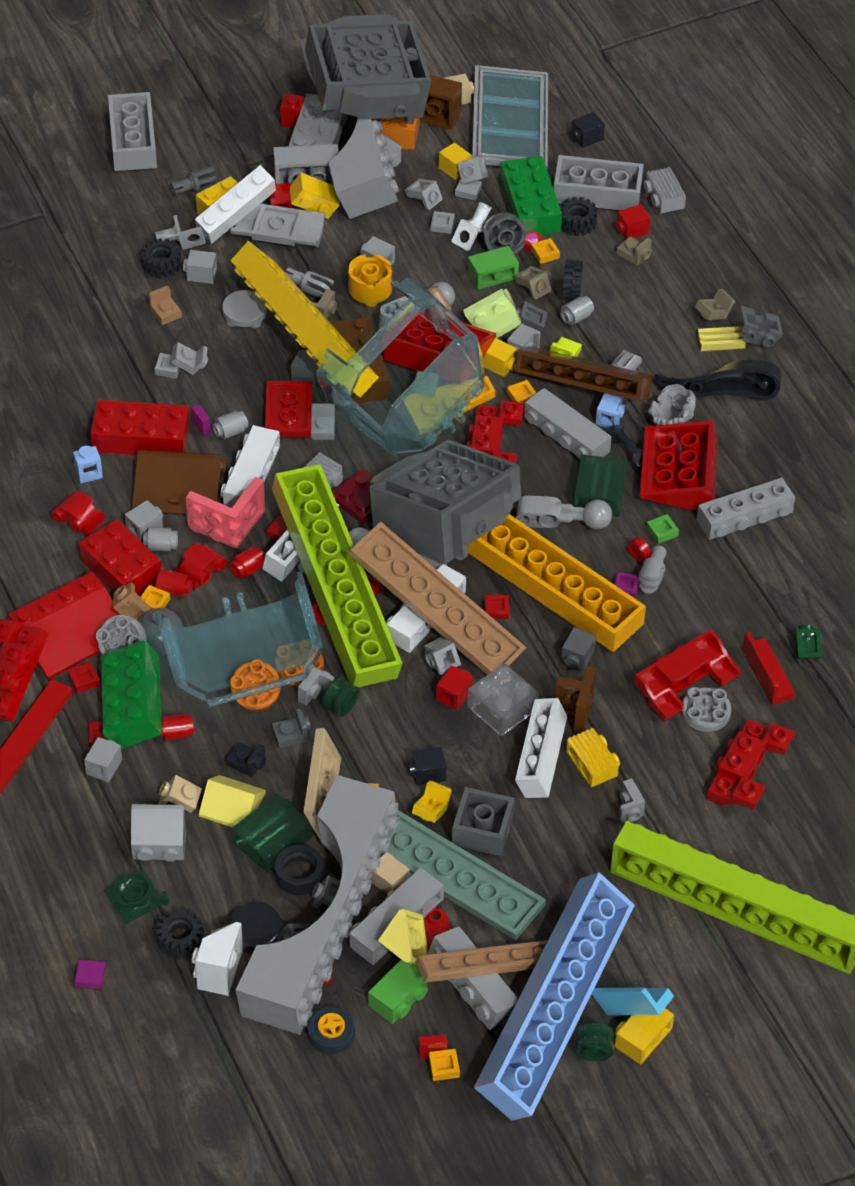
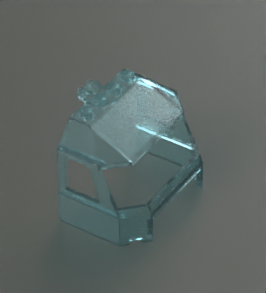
[316,277,485,454]
[156,571,324,707]

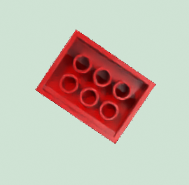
[384,309,496,385]
[640,420,718,510]
[8,571,120,680]

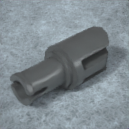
[170,165,218,196]

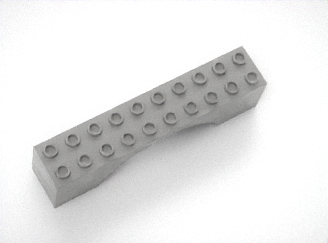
[300,38,399,219]
[236,775,400,1035]

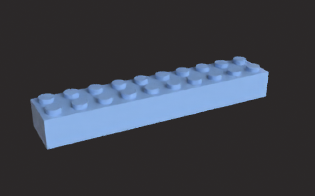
[474,872,635,1121]

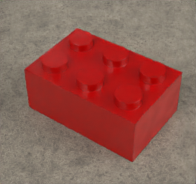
[79,519,162,595]

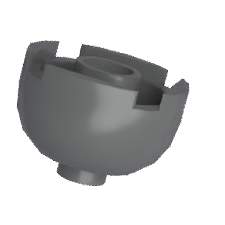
[483,212,527,254]
[139,607,185,657]

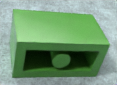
[468,246,519,290]
[368,959,428,1024]

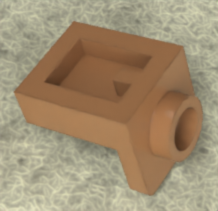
[149,286,182,325]
[113,582,151,621]

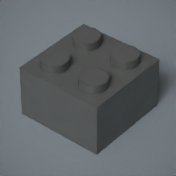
[452,787,515,856]

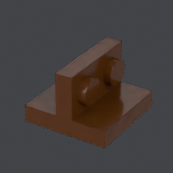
[555,666,596,735]

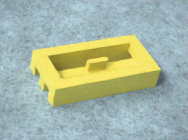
[698,326,746,351]

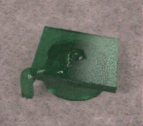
[104,869,170,925]

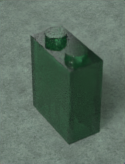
[574,454,628,517]
[231,793,312,873]

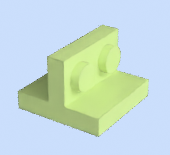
[463,289,521,338]

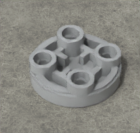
[222,290,267,328]
[96,615,146,655]
[681,687,731,732]

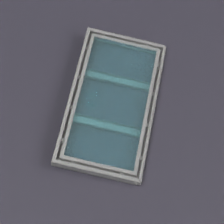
[472,65,548,169]

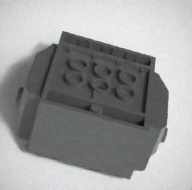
[305,14,431,124]
[370,440,521,564]

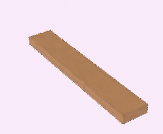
[415,940,548,983]

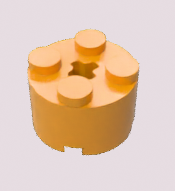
[348,254,392,307]

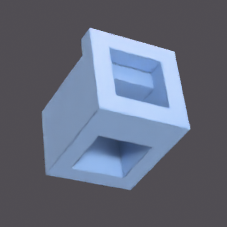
[596,393,625,428]
[73,446,103,484]

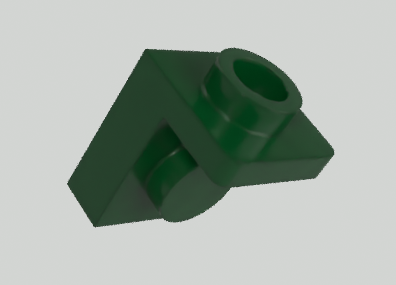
[793,625,823,660]

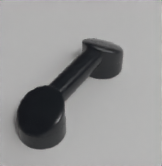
[605,425,643,473]

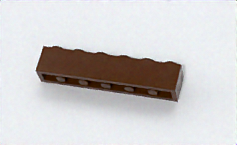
[515,346,653,401]

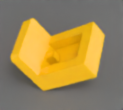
[412,781,451,823]

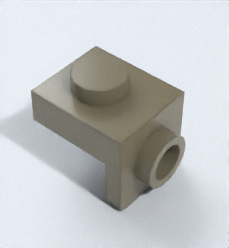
[311,289,337,319]
[695,289,735,321]

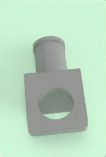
[155,215,206,250]

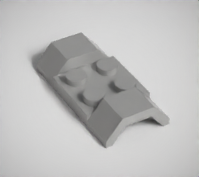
[231,204,325,248]

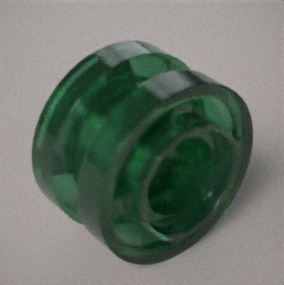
[322,677,360,717]
[576,1023,614,1061]

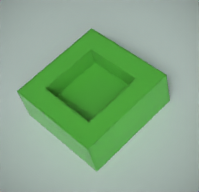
[646,514,679,544]

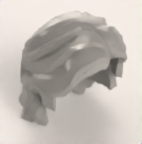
[648,384,696,425]

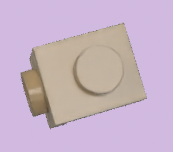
[158,775,202,813]

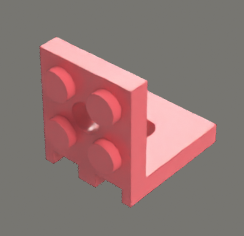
[186,477,265,549]

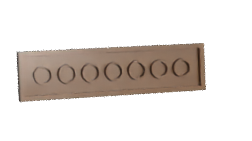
[349,522,526,681]

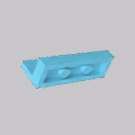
[592,988,674,1015]

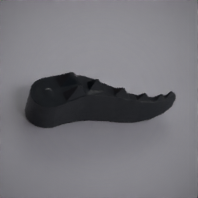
[654,360,782,400]

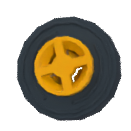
[307,1006,355,1054]

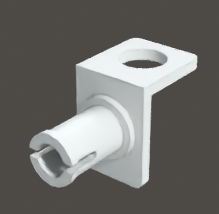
[452,202,492,251]

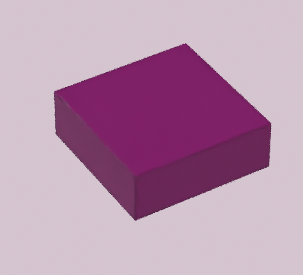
[191,404,211,437]
[614,572,640,599]
[75,960,106,990]

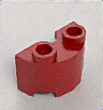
[51,491,105,537]
[175,543,228,591]

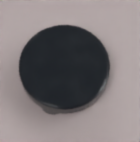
[229,902,282,953]

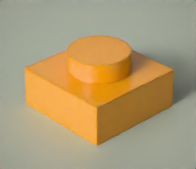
[531,238,560,264]
[507,380,537,406]
[141,585,170,609]
[429,1049,460,1081]

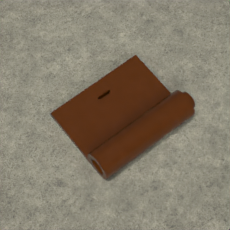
[132,450,227,515]

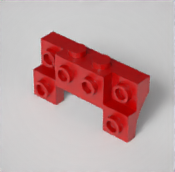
[467,401,524,463]
[0,619,49,722]
[634,629,741,721]
[707,719,795,810]

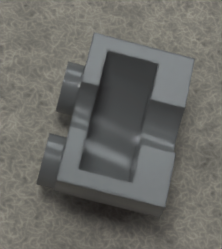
[738,305,783,348]

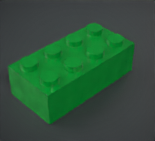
[500,156,562,235]
[101,640,162,749]

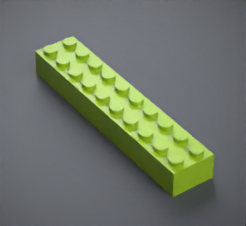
[272,464,403,689]
[610,821,855,974]

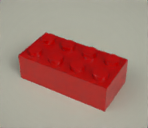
[91,400,190,455]

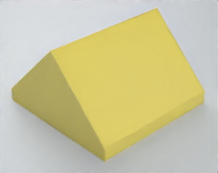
[199,775,266,832]
[378,909,428,966]

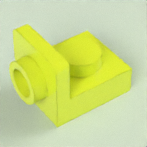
[550,337,582,357]

